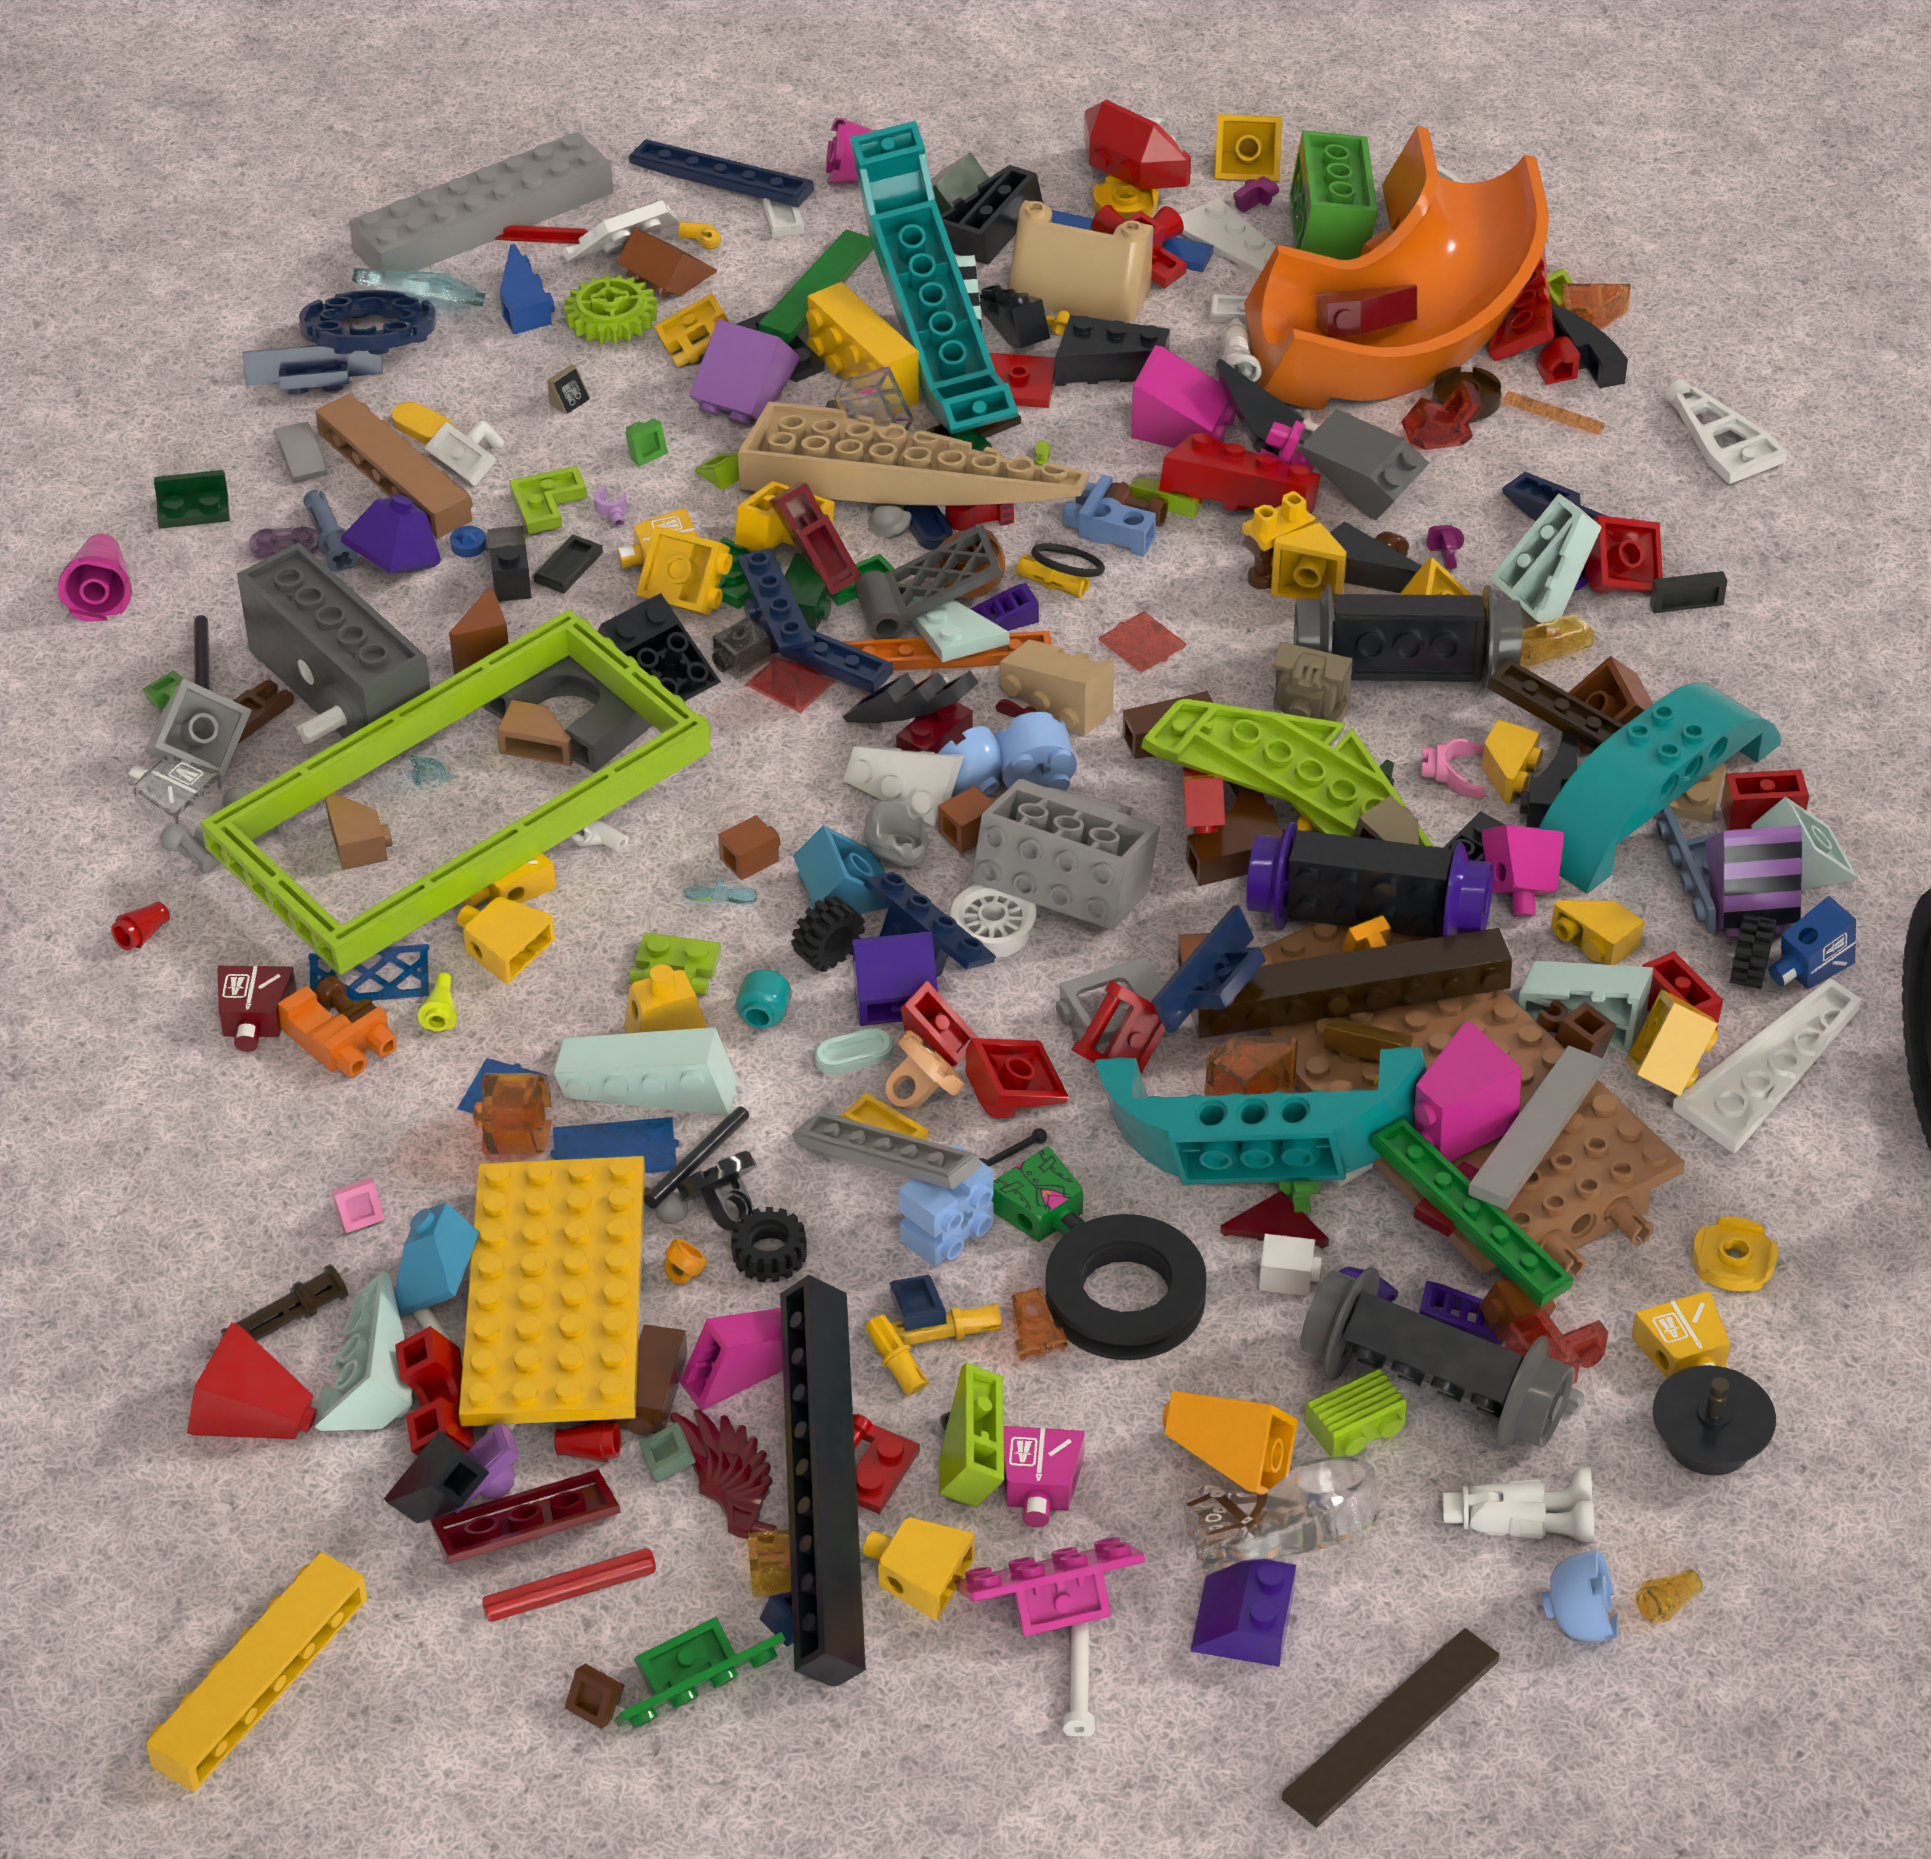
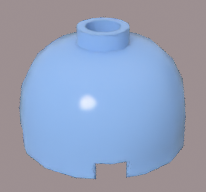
[938,726,1002,797]
[1542,1550,1619,1642]

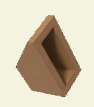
[497,700,573,767]
[325,793,392,870]

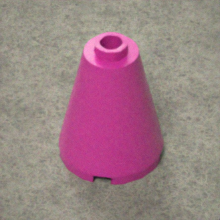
[826,117,875,183]
[58,534,132,622]

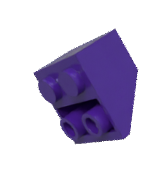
[852,931,938,1026]

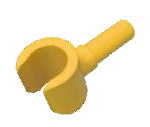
[1046,311,1070,336]

